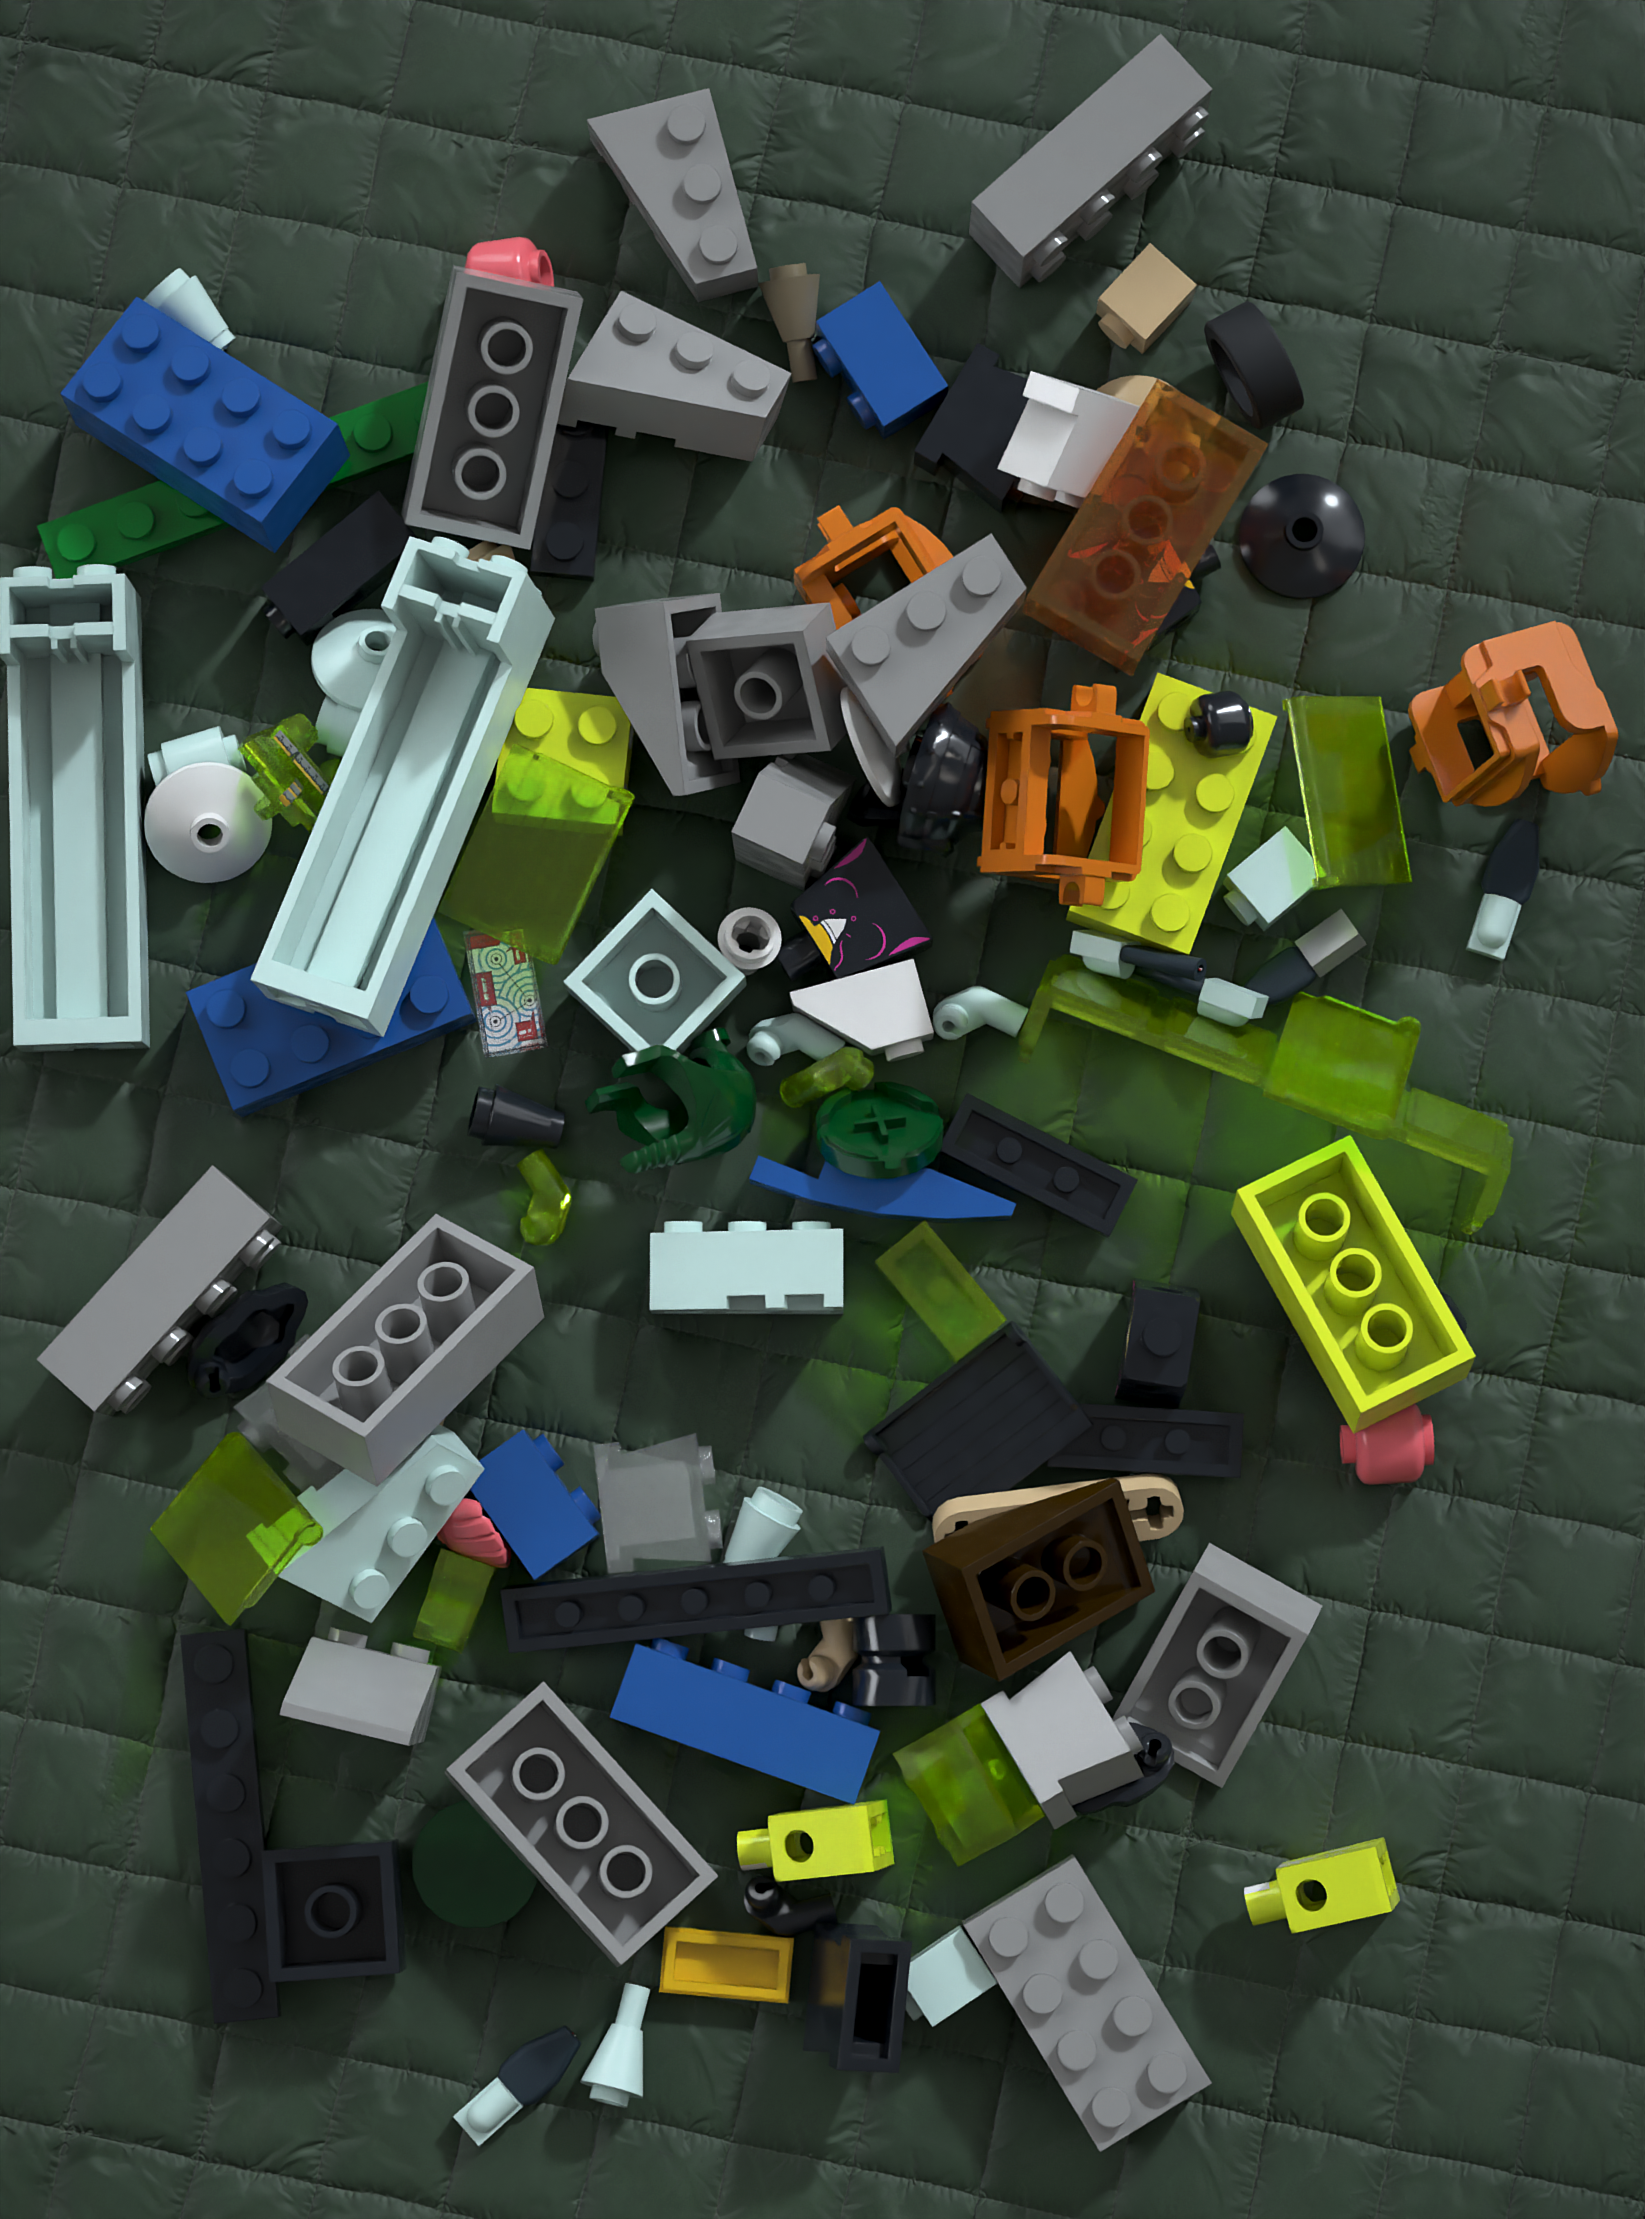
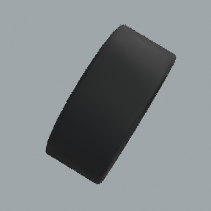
[1204,301,1304,430]

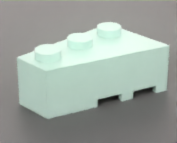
[650,1221,843,1314]
[248,1424,485,1623]

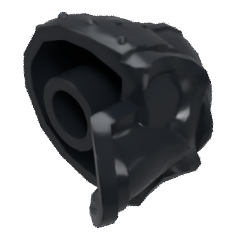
[847,702,989,858]

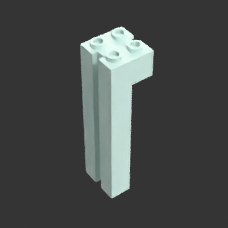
[250,536,555,1037]
[0,564,150,1052]

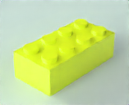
[1066,672,1277,956]
[1231,1135,1476,1434]

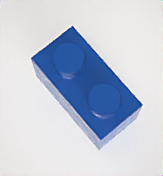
[812,281,948,440]
[470,1430,602,1581]

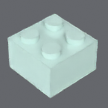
[564,889,747,1054]

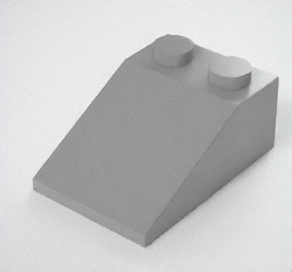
[592,593,741,796]
[1112,1543,1322,1788]
[280,1627,442,1746]

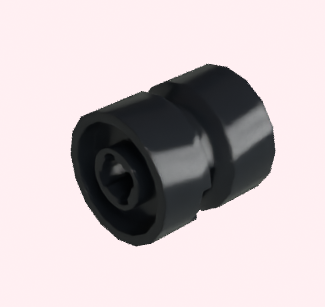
[852,1614,936,1706]

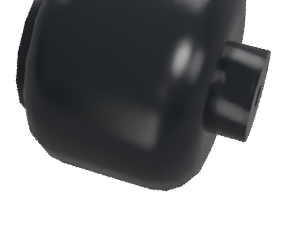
[1184,691,1254,758]

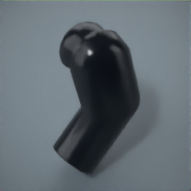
[744,1875,838,1937]

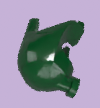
[584,1028,757,1174]

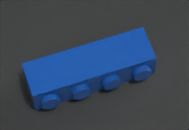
[610,1638,880,1805]

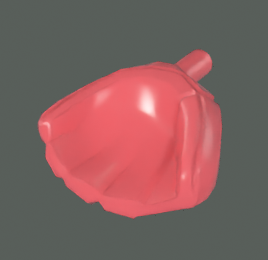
[436,1498,511,1568]

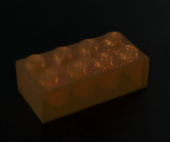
[1022,379,1268,676]

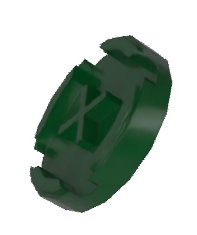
[816,1082,943,1179]
[412,1800,538,1928]

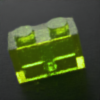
[874,1220,1007,1364]
[893,1703,1045,1867]

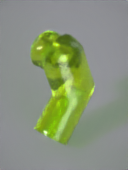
[780,1047,875,1108]
[516,1148,572,1246]

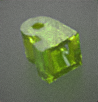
[413,1548,499,1654]

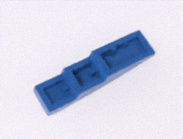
[749,1155,1016,1223]

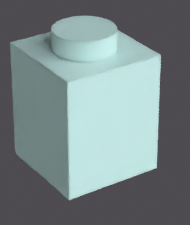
[1223,826,1327,931]
[906,1925,997,2027]

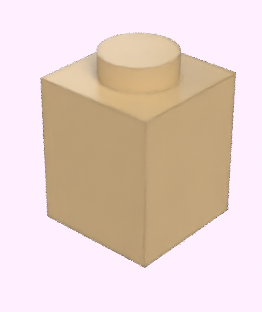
[1096,243,1197,354]

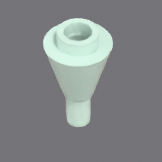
[580,1983,650,2108]

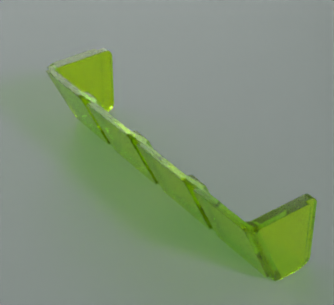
[1017,954,1514,1235]

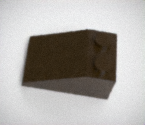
[922,1477,1155,1681]

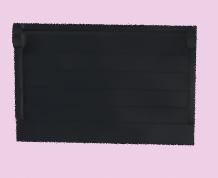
[863,1321,1094,1531]

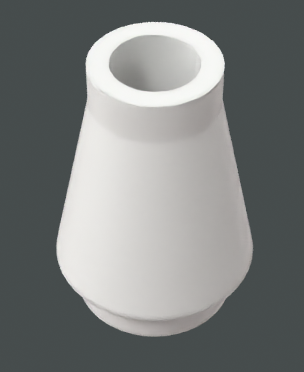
[718,907,782,976]

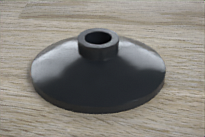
[1239,474,1365,599]

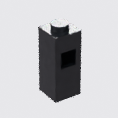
[261,491,419,647]

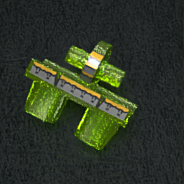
[237,713,341,833]

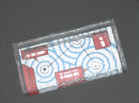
[463,921,548,1059]

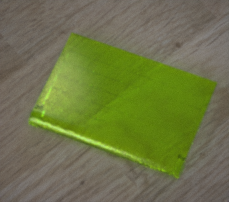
[1282,696,1412,890]
[438,742,635,965]
[1262,991,1422,1140]
[150,1432,324,1626]

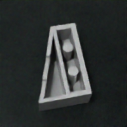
[587,88,759,302]
[557,291,792,462]
[826,533,1027,758]
[731,753,857,891]

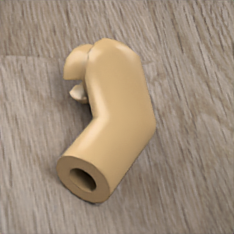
[797,1618,858,1692]

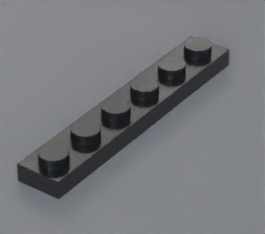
[500,1546,892,1653]
[180,1629,281,2024]

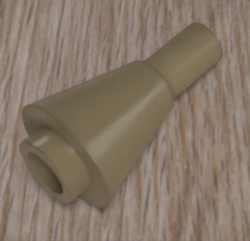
[758,263,820,383]

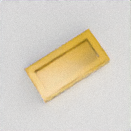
[659,1926,794,2004]

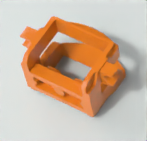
[794,505,984,697]
[1408,621,1618,807]
[976,683,1150,907]

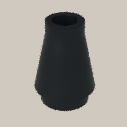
[467,1084,565,1149]

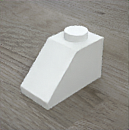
[790,959,934,1062]

